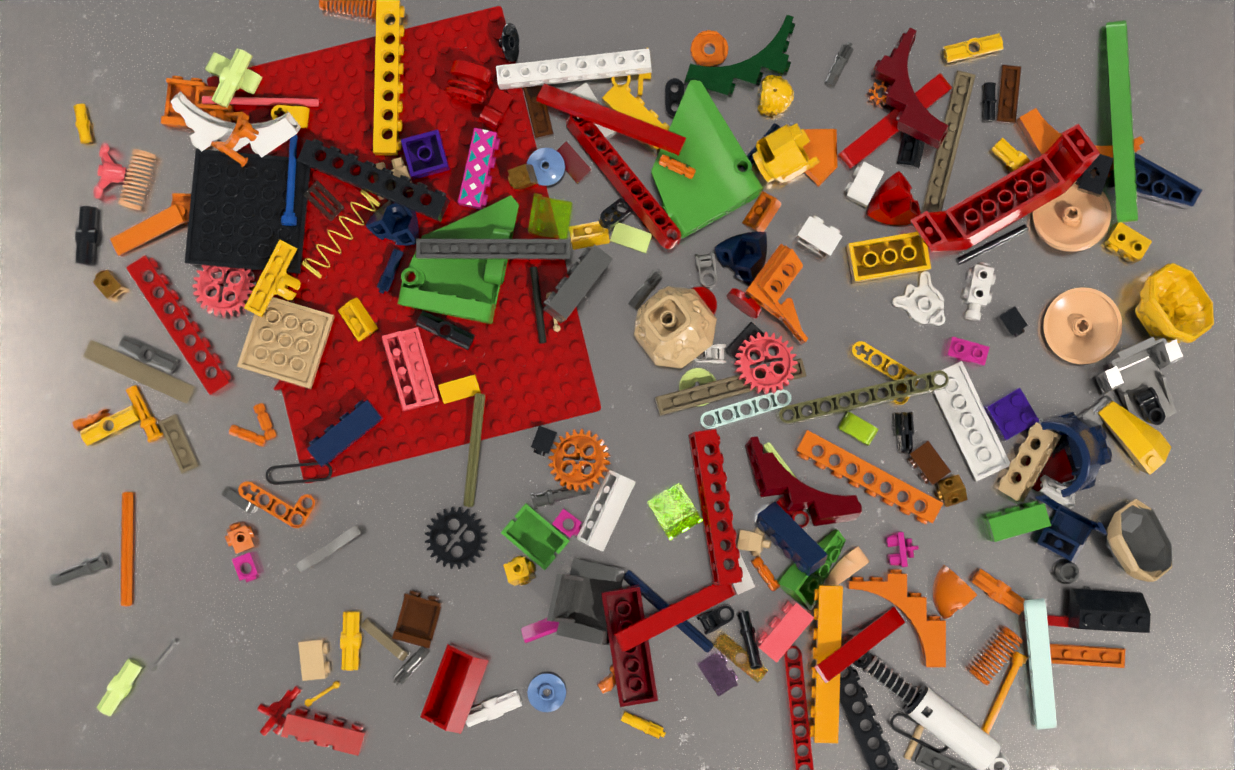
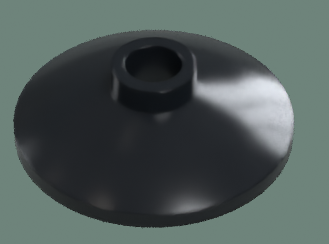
[499,23,519,62]

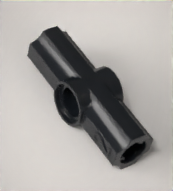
[75,206,98,265]
[416,310,475,350]

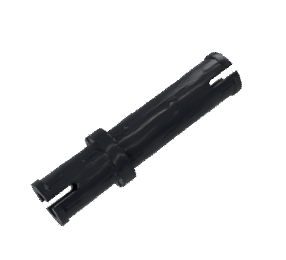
[737,611,763,670]

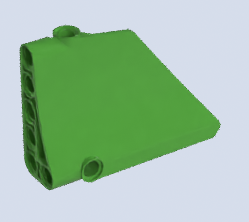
[651,80,764,239]

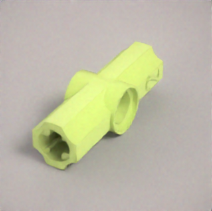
[211,48,253,108]
[96,658,143,716]

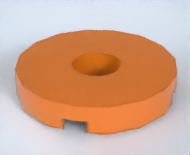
[690,30,728,67]

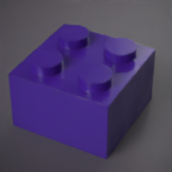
[401,130,450,180]
[984,388,1039,441]

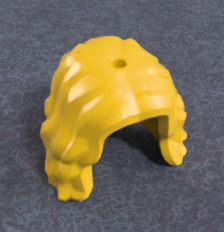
[758,75,794,117]

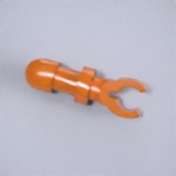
[72,408,110,432]

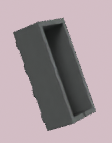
[543,245,613,323]

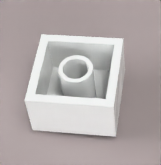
[794,216,843,260]

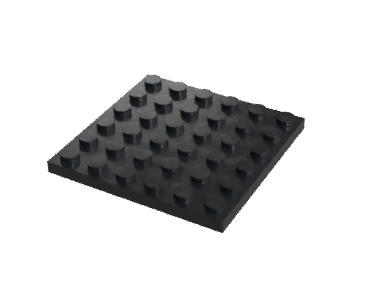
[184,149,311,274]

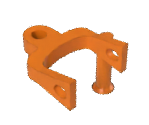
[211,112,259,167]

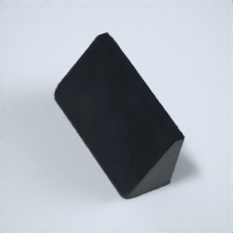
[897,132,925,168]
[725,322,764,361]

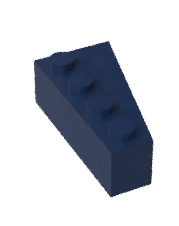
[1111,153,1202,209]

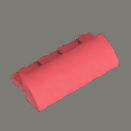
[381,327,439,411]

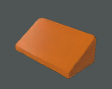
[742,191,782,232]

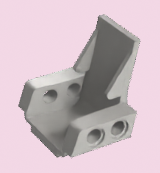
[1096,337,1183,425]

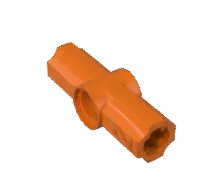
[970,568,1025,615]

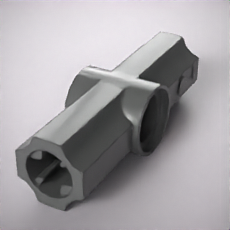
[118,335,178,374]

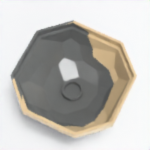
[1106,499,1173,582]

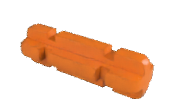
[659,155,696,179]
[253,403,276,440]
[229,425,266,446]
[751,557,780,591]

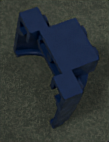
[1041,411,1112,498]

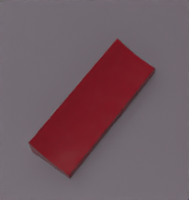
[601,584,658,707]

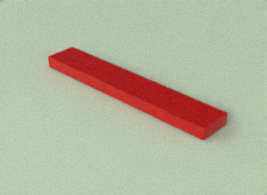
[814,607,905,683]

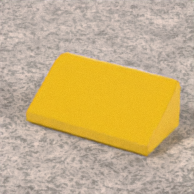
[569,220,610,250]
[338,298,378,342]
[438,375,481,404]

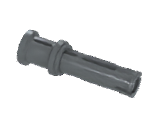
[531,485,590,510]
[49,552,109,587]

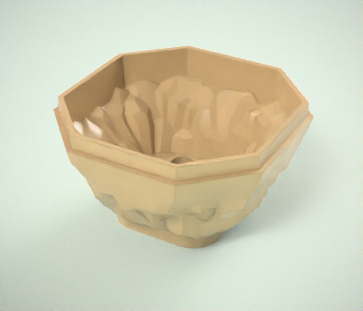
[634,286,717,368]

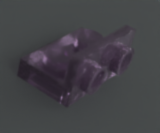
[697,651,739,697]

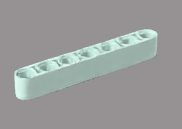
[1024,598,1057,730]

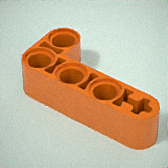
[238,481,318,528]

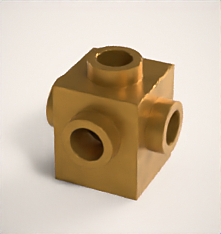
[936,474,968,507]

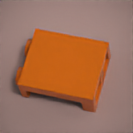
[161,76,208,129]

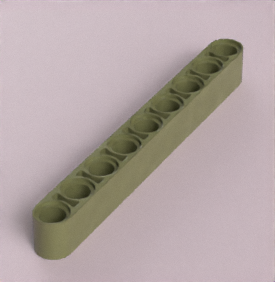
[779,370,949,425]

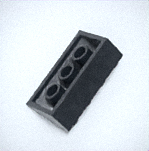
[1068,588,1151,633]

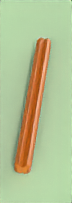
[121,492,133,606]

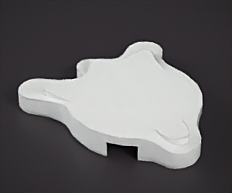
[892,271,945,326]

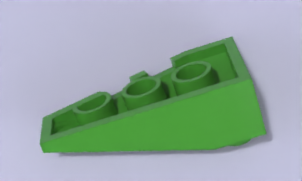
[778,529,846,611]

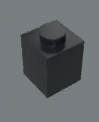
[996,306,1028,338]
[531,426,557,456]

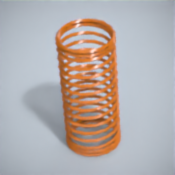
[319,0,377,20]
[968,626,1024,686]

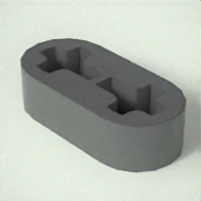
[221,486,256,514]

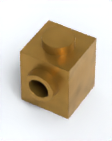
[508,164,538,190]
[92,269,126,301]

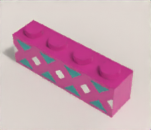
[458,128,500,210]

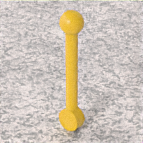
[305,681,340,707]

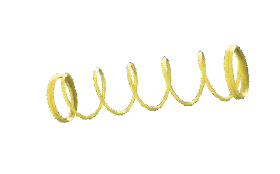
[301,189,380,278]

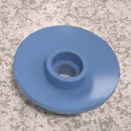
[527,148,565,186]
[527,673,566,712]

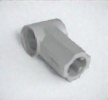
[1078,395,1115,427]

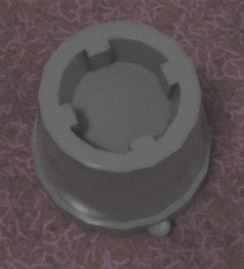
[1051,559,1079,584]

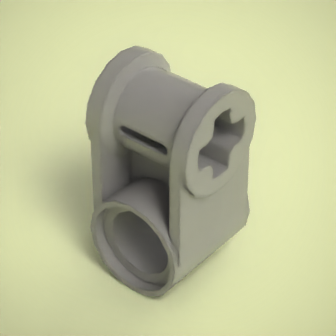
[695,251,717,289]

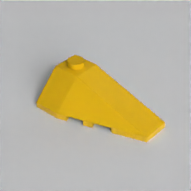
[1098,401,1171,475]

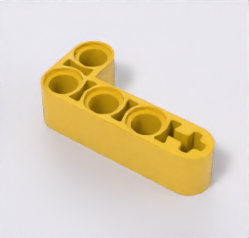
[850,341,919,405]

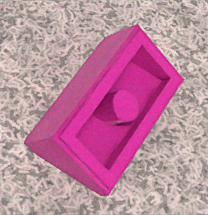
[521,618,559,643]

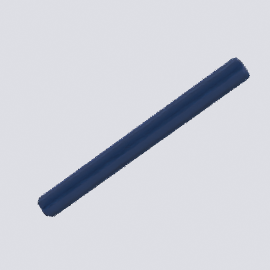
[623,570,714,653]

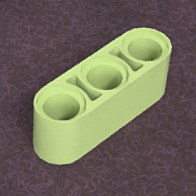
[205,52,263,95]

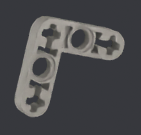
[295,525,361,573]

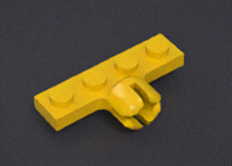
[244,240,301,317]

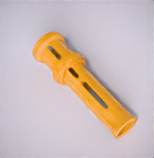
[125,385,164,443]

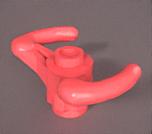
[93,142,126,199]

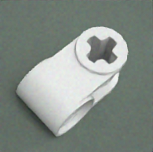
[692,344,726,364]

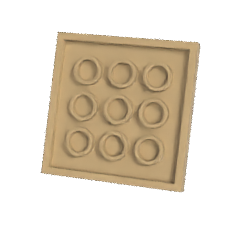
[237,297,335,389]

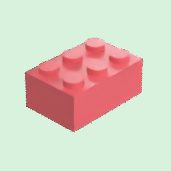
[756,600,814,663]

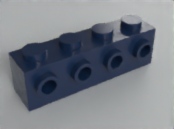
[307,400,384,467]
[756,501,828,576]

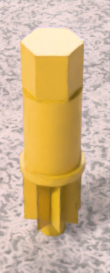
[621,712,666,739]

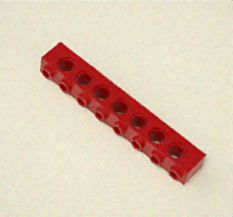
[126,255,233,396]
[689,429,743,587]

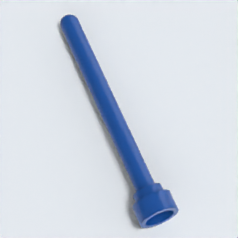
[281,135,298,226]

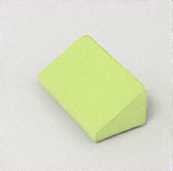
[610,223,652,253]

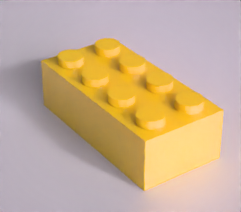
[846,232,931,283]

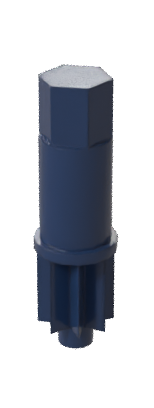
[377,249,404,294]

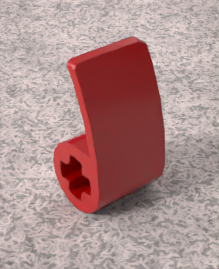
[479,88,513,129]

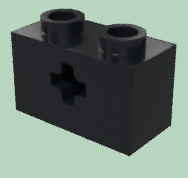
[1075,154,1114,197]

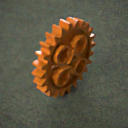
[548,429,611,492]

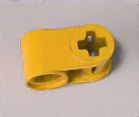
[271,105,309,128]

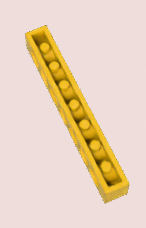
[373,0,405,156]

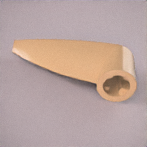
[825,546,870,585]

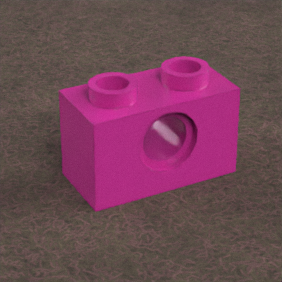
[944,337,990,367]

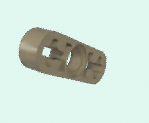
[361,618,409,661]

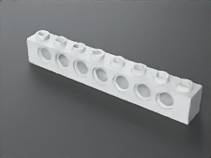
[496,48,652,90]

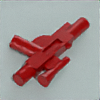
[257,686,302,736]

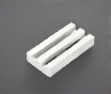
[1040,475,1075,509]

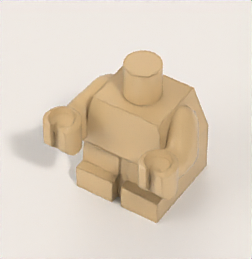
[737,528,771,557]

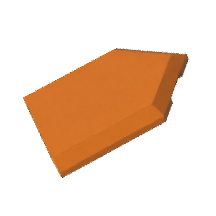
[803,129,837,187]

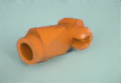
[597,665,616,694]

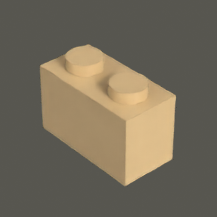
[298,638,331,681]

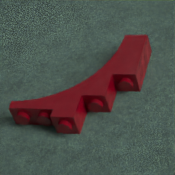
[874,28,949,149]

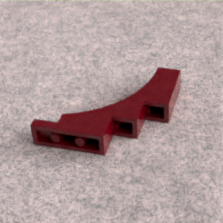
[745,436,862,526]

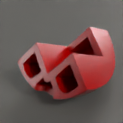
[867,171,921,225]

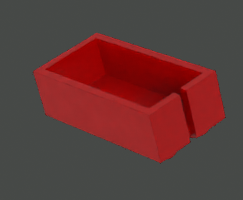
[420,644,489,734]

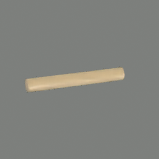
[904,724,924,761]

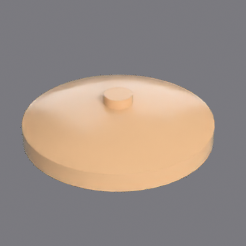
[1033,182,1111,252]
[1043,287,1122,365]

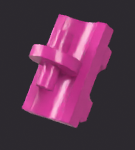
[886,531,919,567]

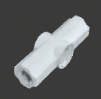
[466,690,522,727]

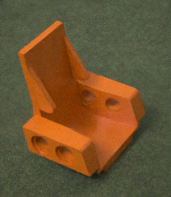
[745,244,808,345]

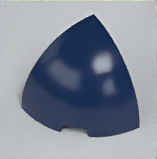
[366,192,419,245]
[714,232,767,284]

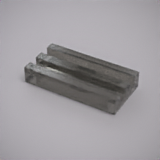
[303,181,345,222]

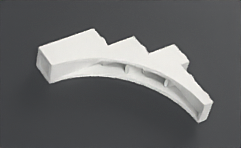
[170,92,301,158]

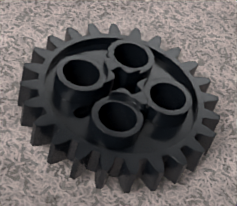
[425,507,487,569]

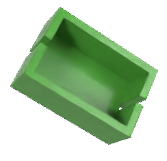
[982,500,1051,542]
[501,503,570,570]

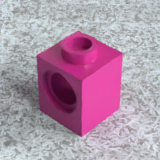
[552,508,582,538]
[232,552,261,583]

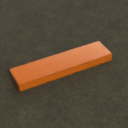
[110,204,186,256]
[1050,643,1126,668]

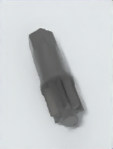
[825,42,854,86]
[628,269,663,310]
[393,646,429,685]

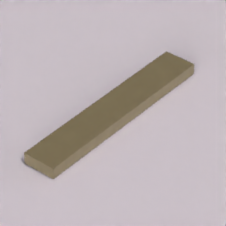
[83,340,196,404]

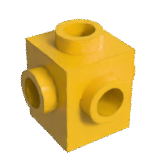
[503,556,536,586]

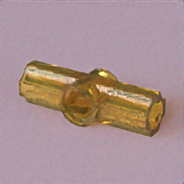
[713,632,768,683]

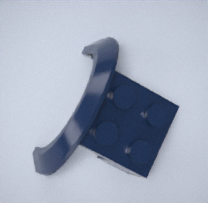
[1035,495,1108,563]

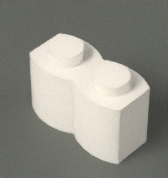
[845,162,884,208]

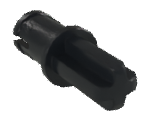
[982,82,997,121]

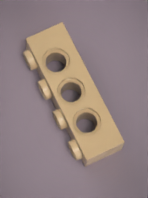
[998,422,1062,503]

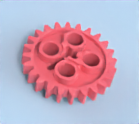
[192,265,255,318]
[734,332,798,395]

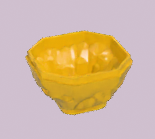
[1135,263,1214,343]

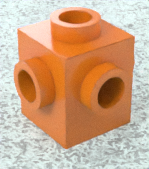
[224,522,254,554]

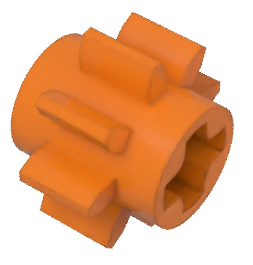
[868,82,887,106]

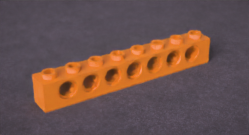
[795,430,943,525]

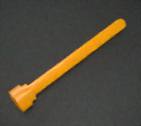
[982,651,1028,735]

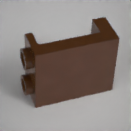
[392,590,443,648]

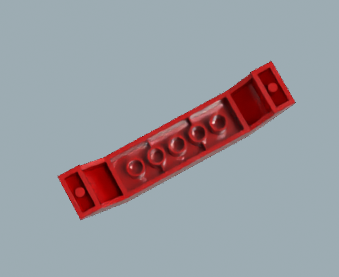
[910,124,1100,252]

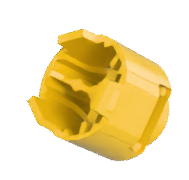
[752,123,820,183]

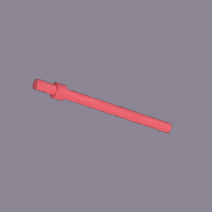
[202,96,319,107]

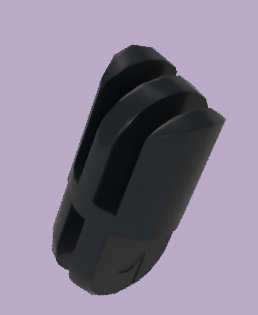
[894,412,914,454]

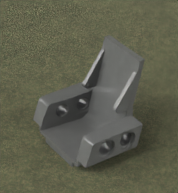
[547,559,625,645]

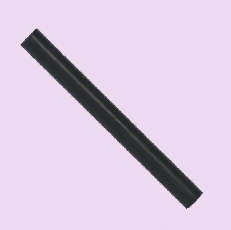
[956,224,1028,265]

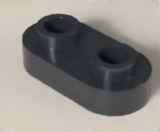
[665,78,684,117]

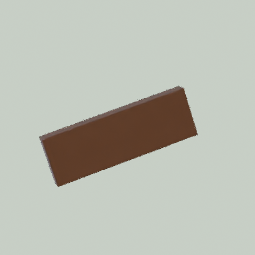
[996,65,1021,124]
[523,85,554,139]

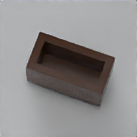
[907,441,951,485]

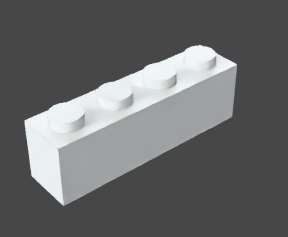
[576,469,636,551]

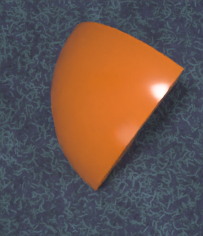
[933,565,977,619]

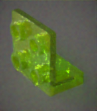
[528,193,572,239]
[647,483,702,540]

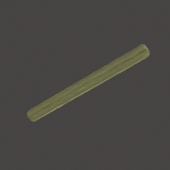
[463,393,485,507]

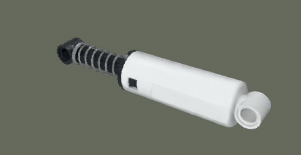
[853,650,1009,770]

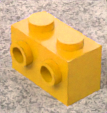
[1103,222,1152,263]

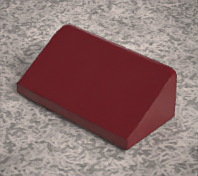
[557,141,592,184]

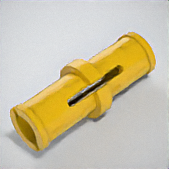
[73,103,92,144]

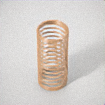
[118,149,157,210]

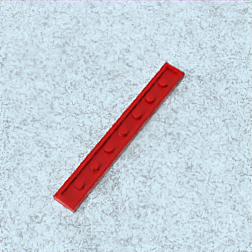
[536,84,686,156]

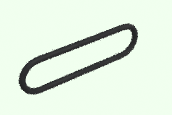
[265,462,333,485]
[890,713,949,753]

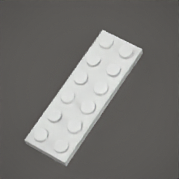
[933,361,1010,482]

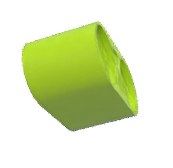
[838,411,879,446]

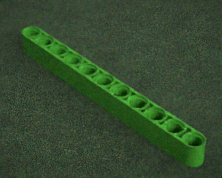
[1106,20,1138,223]

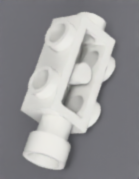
[963,262,996,321]

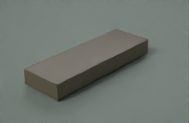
[158,414,200,474]

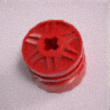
[444,60,492,104]

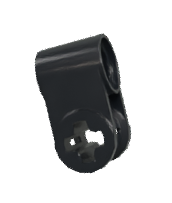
[1133,387,1166,425]
[697,604,734,635]

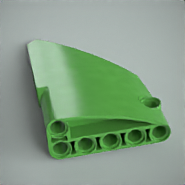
[398,196,519,324]

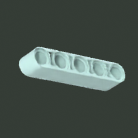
[700,389,791,429]

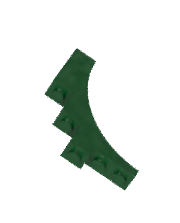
[684,15,795,99]

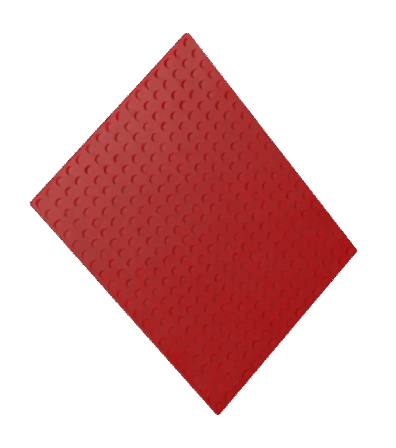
[207,6,601,483]

